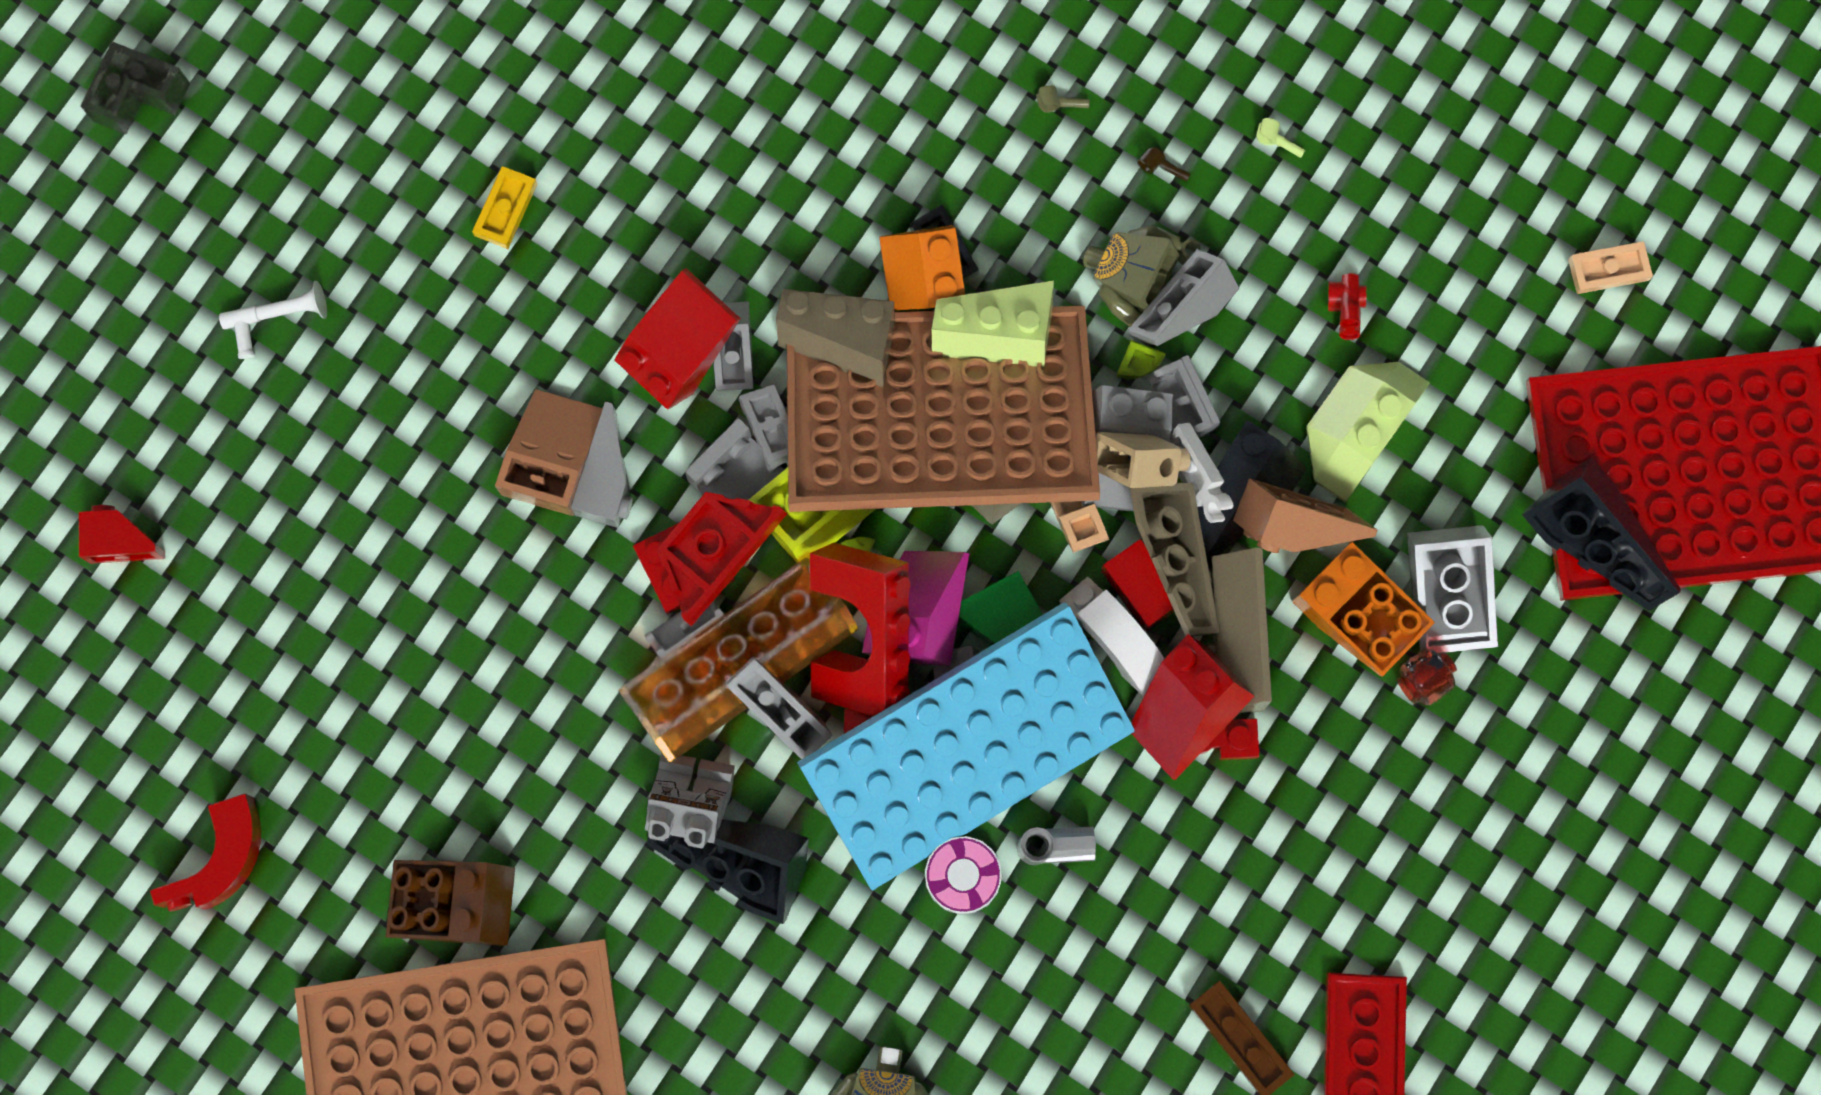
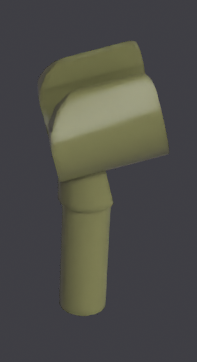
[1036,85,1090,113]

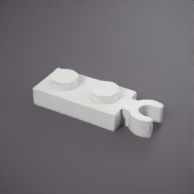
[1170,423,1233,523]

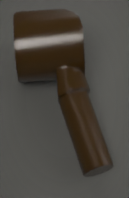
[1137,148,1190,182]

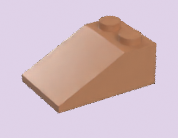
[1233,478,1378,553]

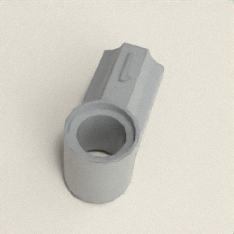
[1017,827,1096,865]

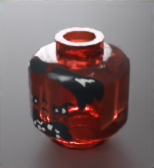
[1397,649,1457,705]

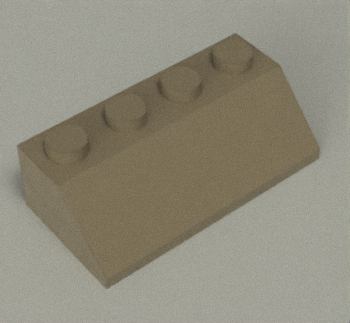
[1207,548,1272,713]

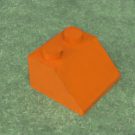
[879,225,965,310]

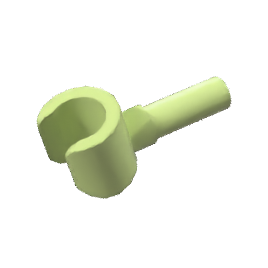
[1256,118,1305,158]

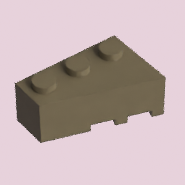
[776,289,895,387]

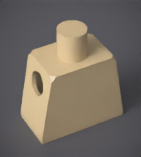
[1096,432,1191,488]

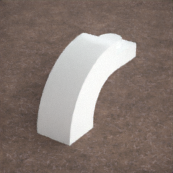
[1059,577,1165,697]

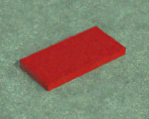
[1324,973,1407,1095]

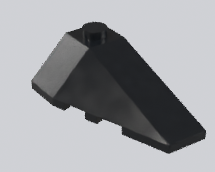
[647,819,809,924]

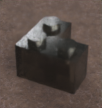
[80,41,190,135]

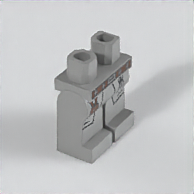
[645,752,735,848]

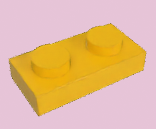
[472,166,538,249]

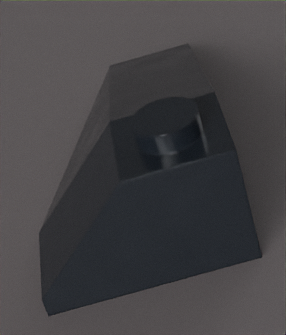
[1197,420,1307,564]
[1522,457,1681,611]

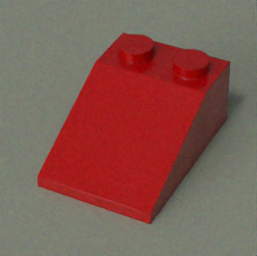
[614,268,741,410]
[1131,634,1255,780]

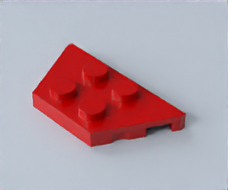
[656,492,787,626]

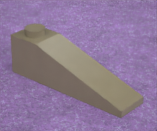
[1130,483,1220,636]

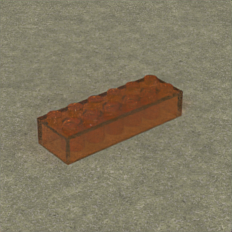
[618,557,859,763]

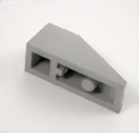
[1128,249,1239,346]
[571,401,633,528]
[725,657,833,759]

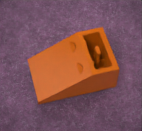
[1291,542,1435,677]

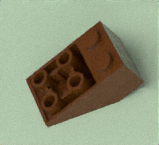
[386,860,515,946]

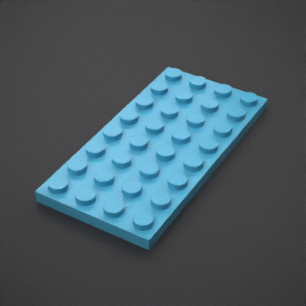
[797,602,1134,890]

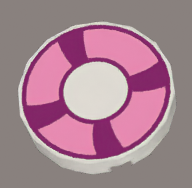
[925,836,1002,915]

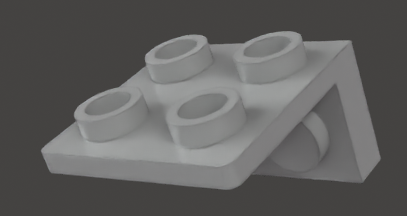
[685,418,785,500]

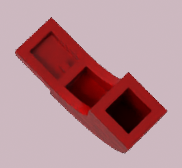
[150,793,261,912]

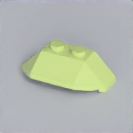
[1306,362,1430,503]

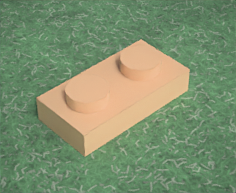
[1568,241,1653,294]

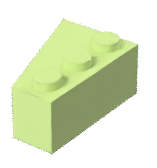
[931,281,1054,367]

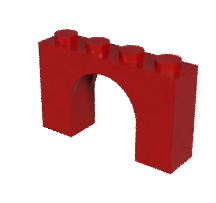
[810,543,910,716]

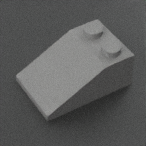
[1082,385,1173,511]
[1407,525,1498,654]

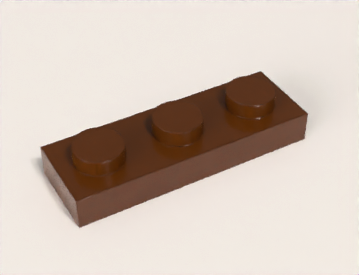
[1188,981,1295,1095]

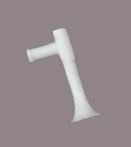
[219,281,327,359]

